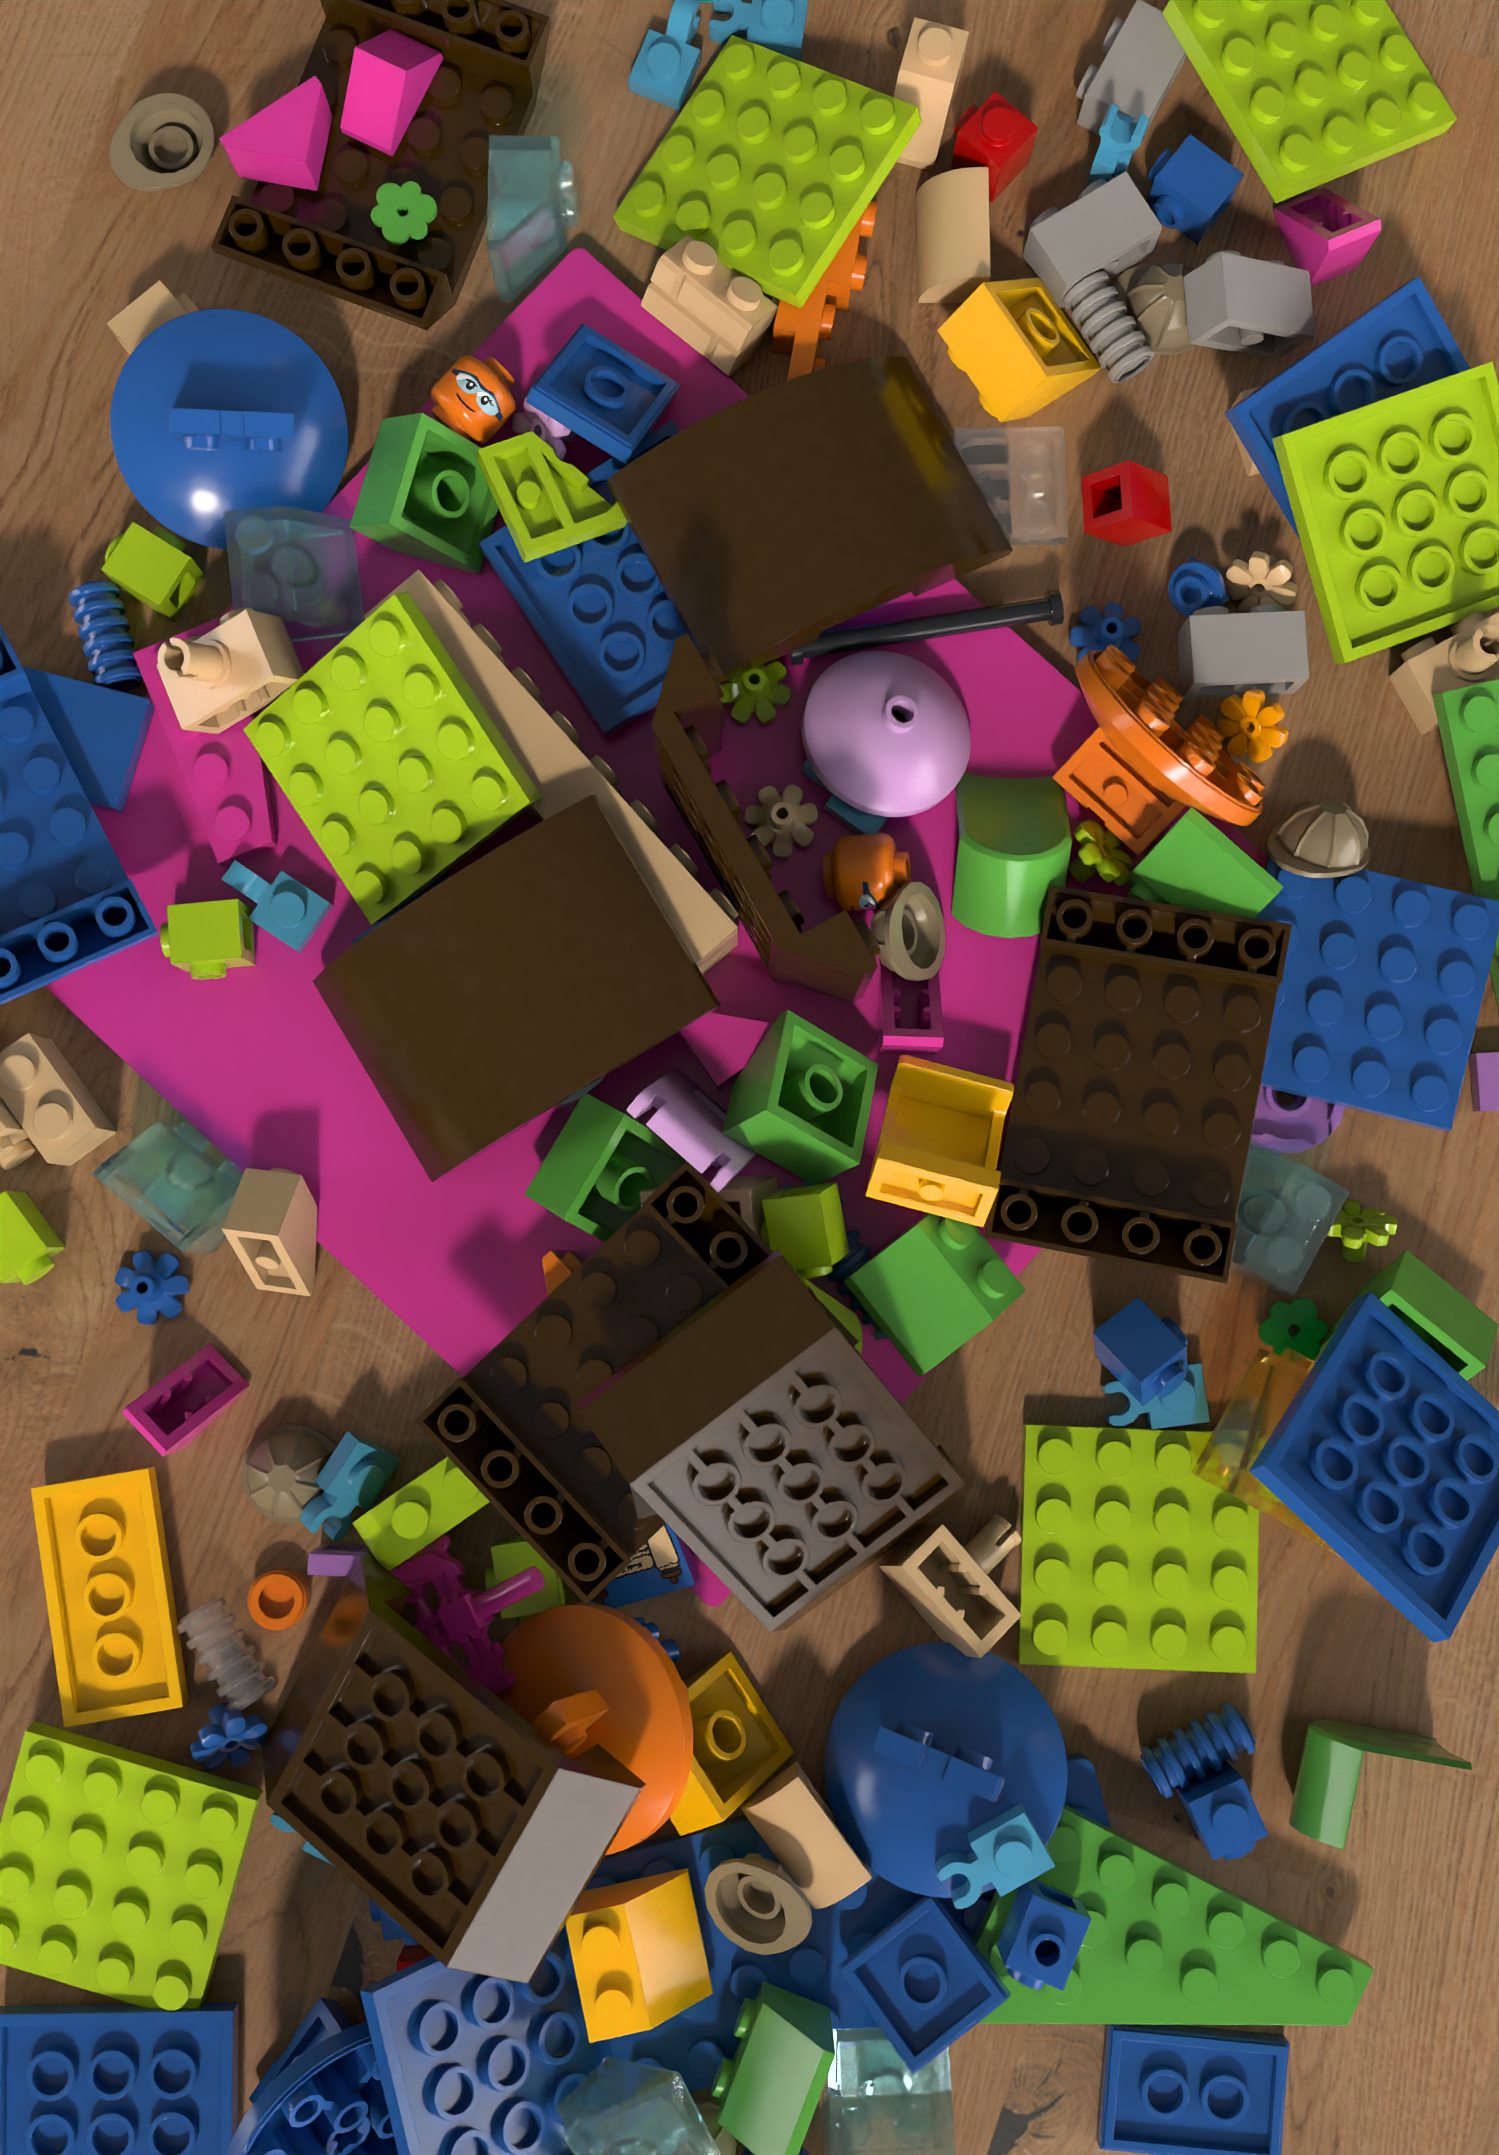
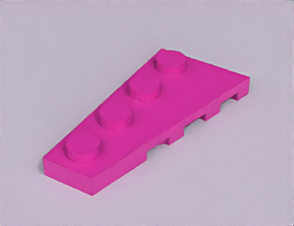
[133,617,277,867]

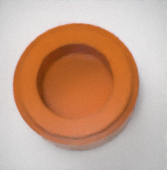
[247,1567,311,1630]

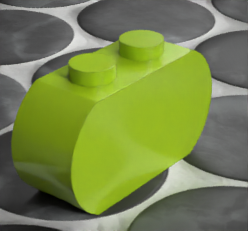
[352,1457,489,1571]

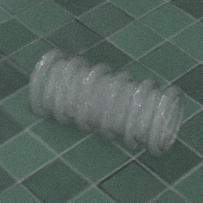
[176,1597,276,1712]

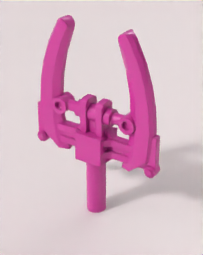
[390,1534,545,1694]

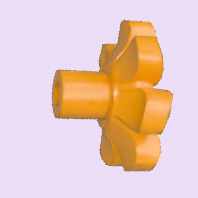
[1217,688,1288,763]

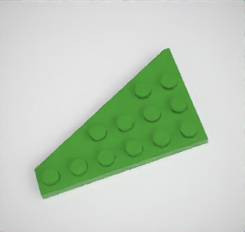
[972,1804,1374,2026]

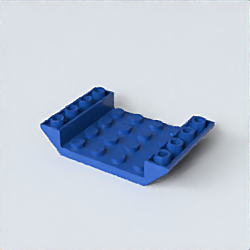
[0,624,159,1005]

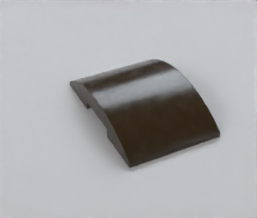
[607,356,1013,684]
[313,795,721,1182]

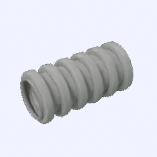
[1062,271,1154,383]

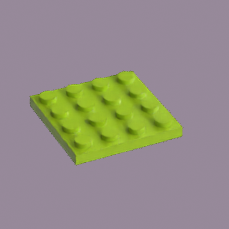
[1162,0,1457,203]
[613,35,922,308]
[1272,361,1499,664]
[243,592,542,925]
[1016,1423,1261,1674]
[0,1721,264,2011]

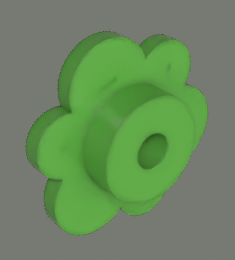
[371,181,438,245]

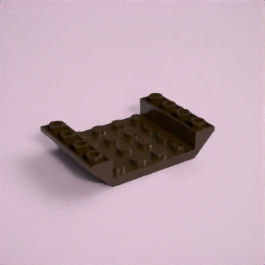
[211,0,550,330]
[651,633,881,1003]
[984,885,1292,1284]
[414,1161,859,1605]
[577,1249,974,1632]
[262,1554,646,1983]

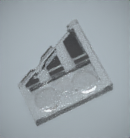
[952,426,1068,546]

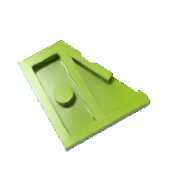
[477,431,627,563]

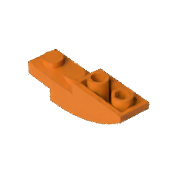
[772,201,878,381]

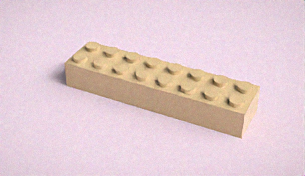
[364,569,739,975]

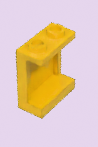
[865,1055,1014,1227]

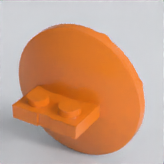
[1052,644,1265,855]
[494,1602,693,1855]

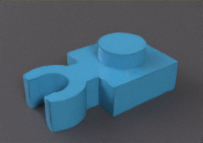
[709,0,808,61]
[1100,1362,1210,1429]
[300,1431,401,1542]
[935,1803,1055,1909]

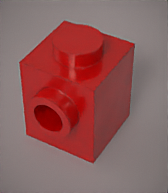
[951,91,1038,203]
[1081,460,1172,547]

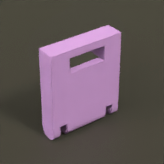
[626,1068,757,1193]

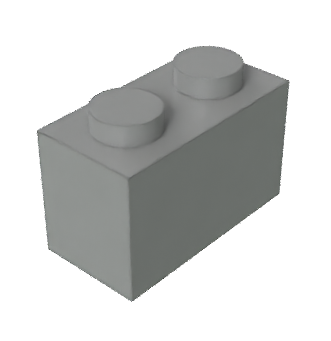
[1076,0,1187,154]
[1022,171,1163,308]
[1183,250,1315,360]
[1177,604,1310,699]

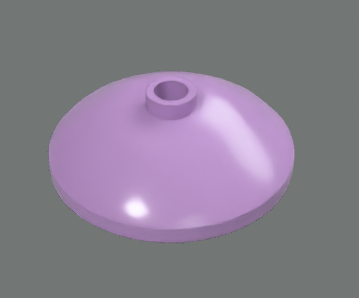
[801,650,971,817]

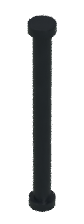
[788,590,1064,666]

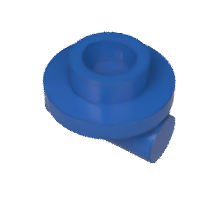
[1168,556,1231,617]

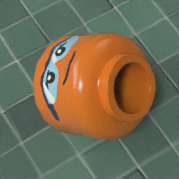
[430,355,516,444]
[823,833,911,911]

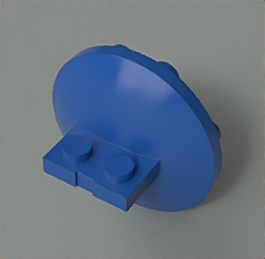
[110,309,348,551]
[824,1642,1068,1898]
[226,1997,398,2155]

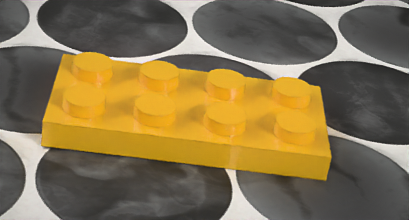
[31,1466,189,1728]

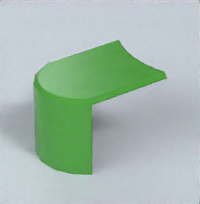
[951,772,1072,938]
[1288,1720,1472,1850]

